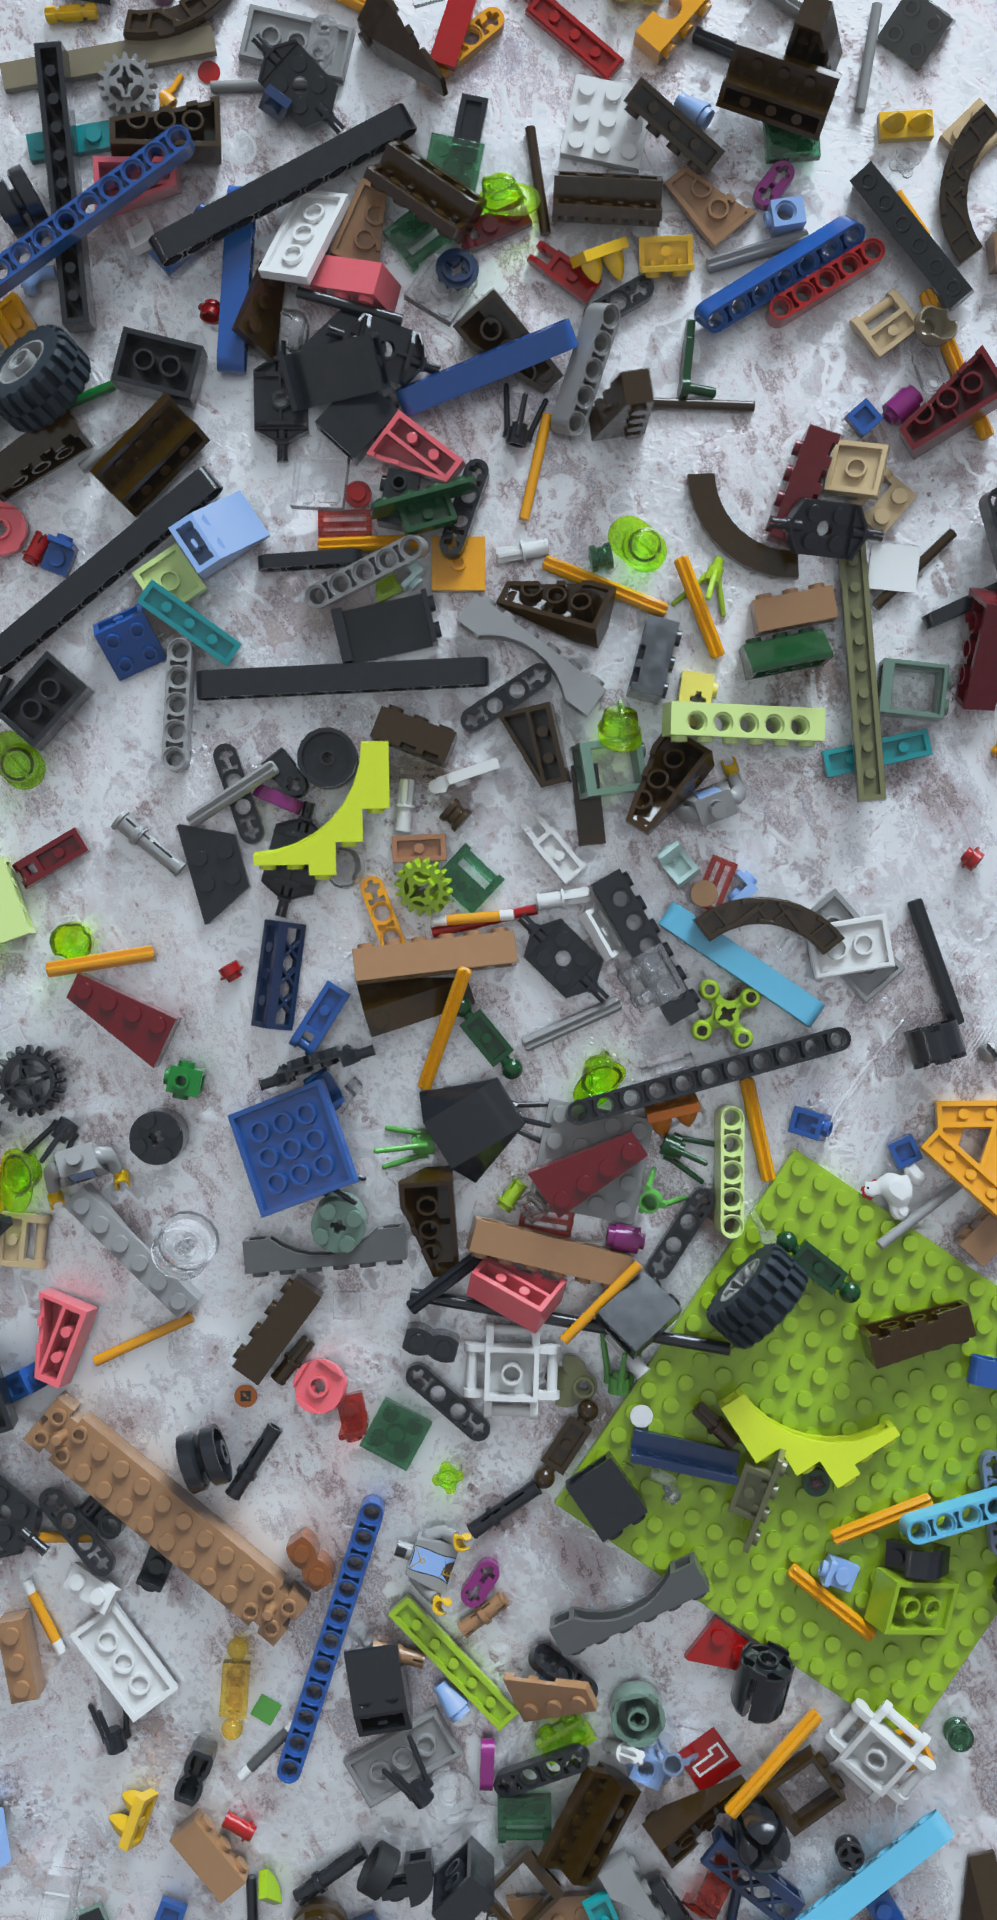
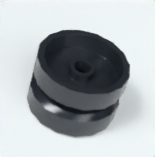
[0,163,49,239]
[297,727,359,790]
[175,1423,232,1494]

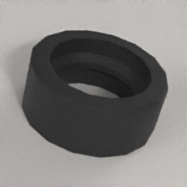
[356,1840,401,1901]

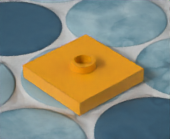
[431,536,485,592]

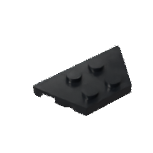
[176,824,251,925]

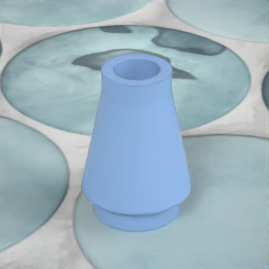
[674,92,715,130]
[433,1679,470,1723]

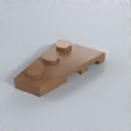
[663,166,756,250]
[329,177,386,262]
[503,1672,599,1722]
[506,1890,592,1920]

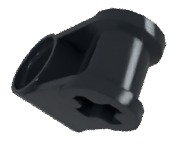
[261,747,309,799]
[75,1495,126,1540]

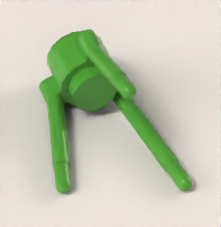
[373,1125,435,1170]
[638,1167,688,1214]
[600,1334,642,1396]

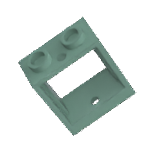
[877,658,952,722]
[571,735,646,800]

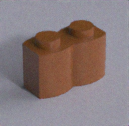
[286,1527,335,1592]

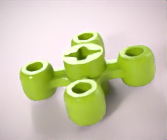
[690,979,761,1049]

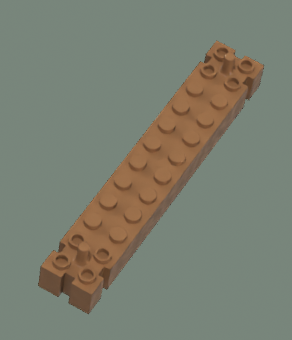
[23,1390,311,1646]

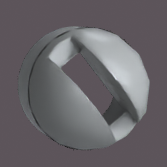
[978,1041,997,1063]

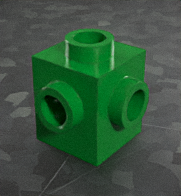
[163,1060,207,1100]

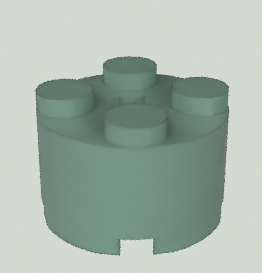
[311,1191,368,1253]
[609,1680,666,1748]

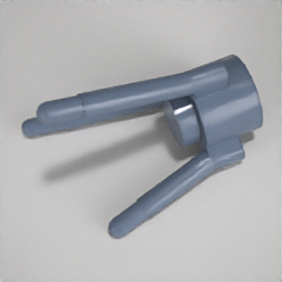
[657,1738,699,1785]

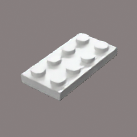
[258,190,351,285]
[70,1601,179,1723]

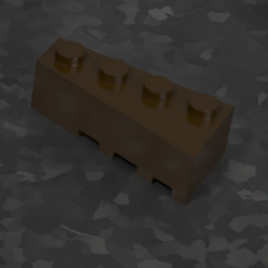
[109,95,222,165]
[589,368,654,441]
[0,409,94,502]
[858,1299,977,1369]

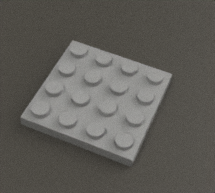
[528,1098,653,1225]

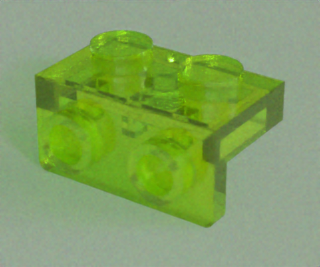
[534,1713,597,1766]

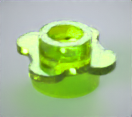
[432,1461,464,1494]

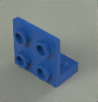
[93,603,167,681]

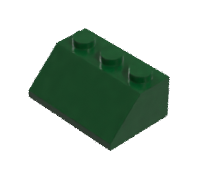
[739,627,834,681]

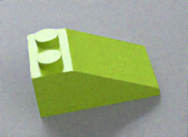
[864,1567,960,1635]

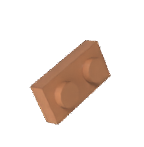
[392,833,447,863]

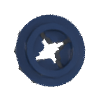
[435,248,479,292]

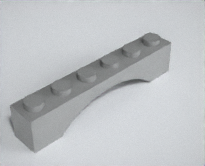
[456,593,607,719]
[63,1182,203,1319]
[598,1847,667,1920]

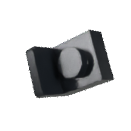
[136,1546,173,1593]

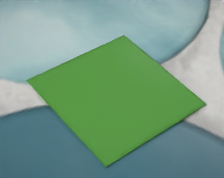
[250,1694,282,1725]

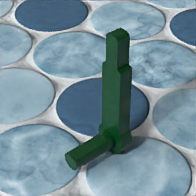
[677,319,716,398]

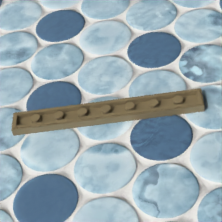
[0,25,217,94]

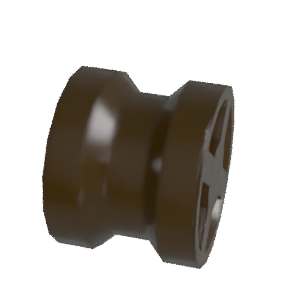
[439,798,472,832]

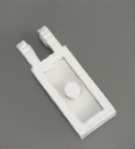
[428,758,501,795]
[520,812,587,885]

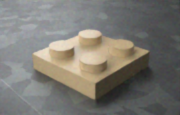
[824,439,890,500]

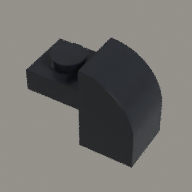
[884,1538,950,1580]
[382,1848,434,1908]

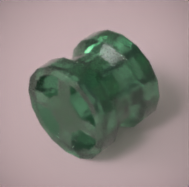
[588,542,614,573]
[942,1717,974,1752]

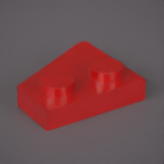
[684,1614,754,1670]

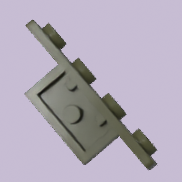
[728,1448,788,1553]

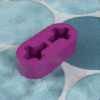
[752,160,795,211]
[252,784,304,815]
[461,1557,500,1608]
[479,1737,495,1791]

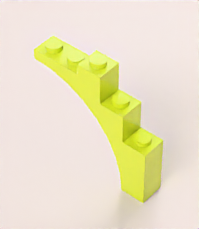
[253,741,390,880]
[718,1388,900,1488]

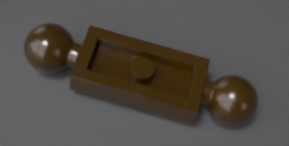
[533,1399,599,1489]

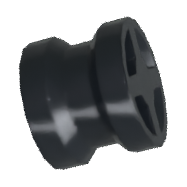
[834,1834,865,1871]

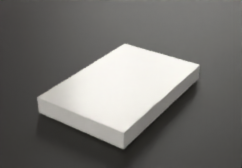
[807,913,895,980]

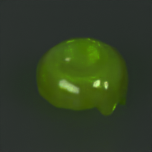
[49,921,95,959]

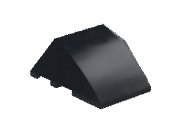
[419,1077,526,1183]

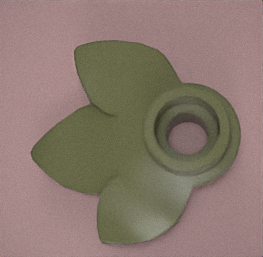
[545,1354,597,1408]

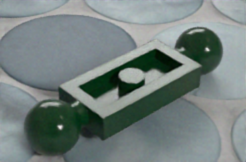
[457,997,523,1080]
[776,1231,861,1303]

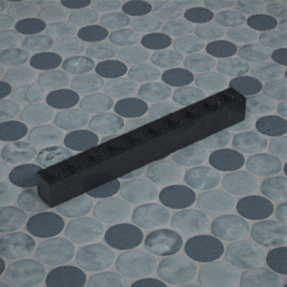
[34,41,97,333]

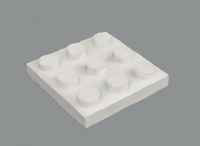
[560,74,648,174]

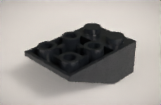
[344,1643,413,1737]

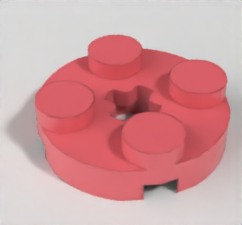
[0,501,29,557]
[293,1359,348,1414]

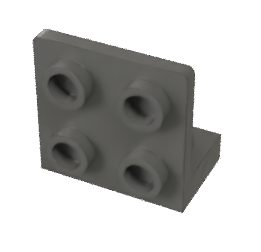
[877,0,956,69]

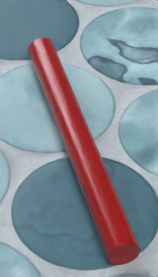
[431,904,538,938]

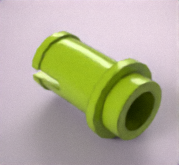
[496,1177,528,1213]

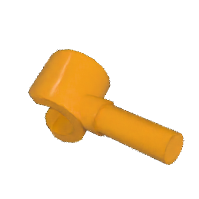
[159,73,184,108]

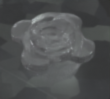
[889,146,921,179]

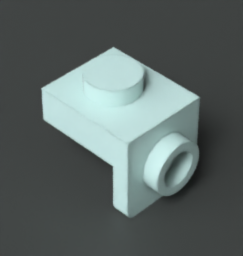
[400,549,425,593]
[657,840,701,889]

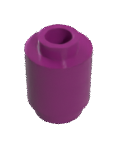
[882,385,923,426]
[605,1223,646,1254]

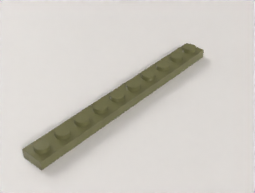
[838,542,886,803]

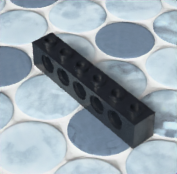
[849,161,974,311]
[590,868,700,1026]

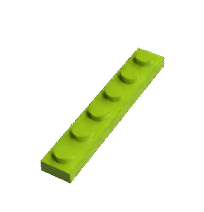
[388,1593,519,1732]

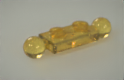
[219,1637,251,1740]

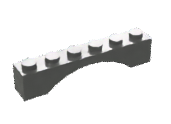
[242,1223,408,1277]
[549,1551,710,1658]

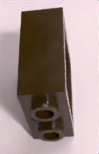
[761,1744,846,1837]
[486,1844,565,1920]

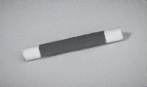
[237,1720,292,1781]

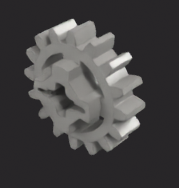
[97,52,158,115]

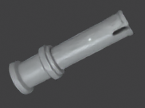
[111,809,187,877]

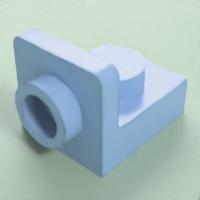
[727,870,759,901]
[817,1553,860,1593]

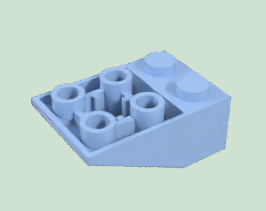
[168,491,270,580]

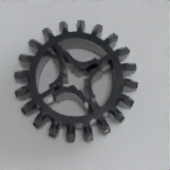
[0,1044,68,1118]

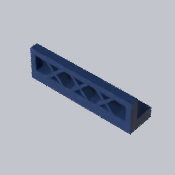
[251,919,306,1031]
[628,1427,740,1486]
[700,1825,806,1920]

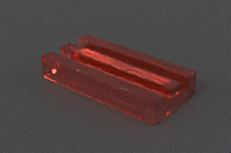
[318,509,373,538]
[693,854,738,910]
[518,1201,575,1238]

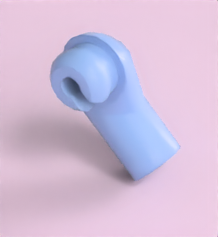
[21,265,57,297]

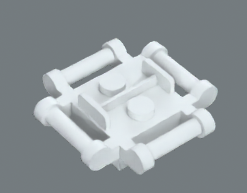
[463,1321,561,1420]
[825,1698,936,1805]

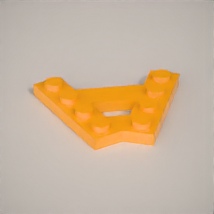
[919,1100,997,1219]

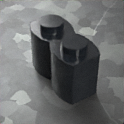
[402,1321,460,1363]
[174,1736,218,1807]

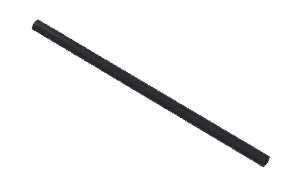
[409,1287,731,1356]

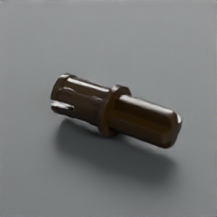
[270,1335,315,1386]
[692,1402,740,1449]

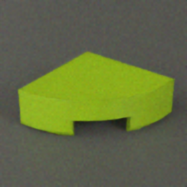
[376,567,403,603]
[258,1869,282,1905]

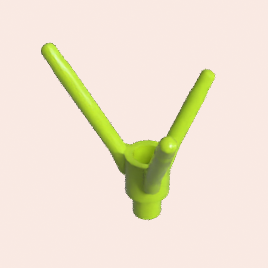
[671,556,726,617]

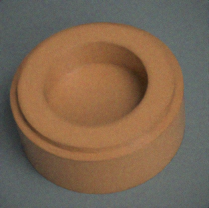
[690,880,718,907]

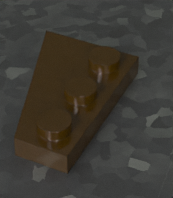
[232,261,285,361]

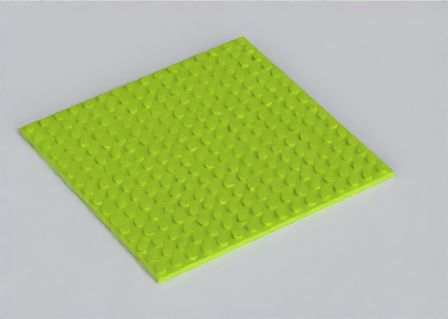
[554,1148,997,1730]

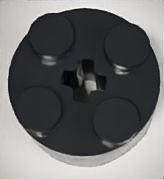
[904,1019,967,1069]
[129,1108,189,1165]

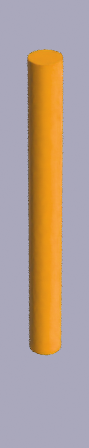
[519,413,552,521]
[560,1260,643,1344]
[93,1312,195,1366]

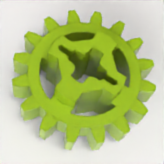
[394,858,453,917]

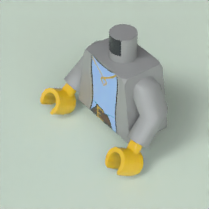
[673,756,746,827]
[43,1142,130,1211]
[394,1524,472,1615]

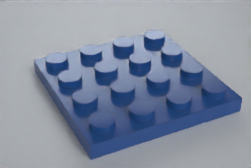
[228,1079,360,1218]

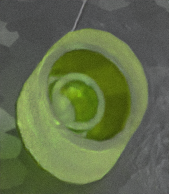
[479,172,540,216]
[608,515,667,573]
[597,699,642,753]
[0,731,46,790]
[573,1050,626,1106]
[0,1148,43,1213]

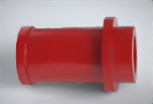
[22,530,50,567]
[221,1810,257,1842]

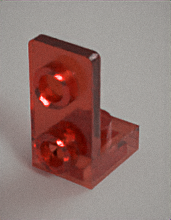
[338,1390,370,1443]
[681,1854,739,1920]

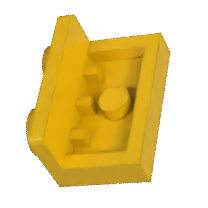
[638,234,695,278]

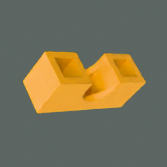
[633,0,712,66]

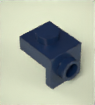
[258,83,292,124]

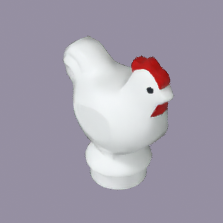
[861,1163,927,1220]

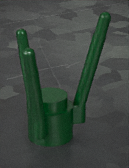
[659,1132,727,1184]

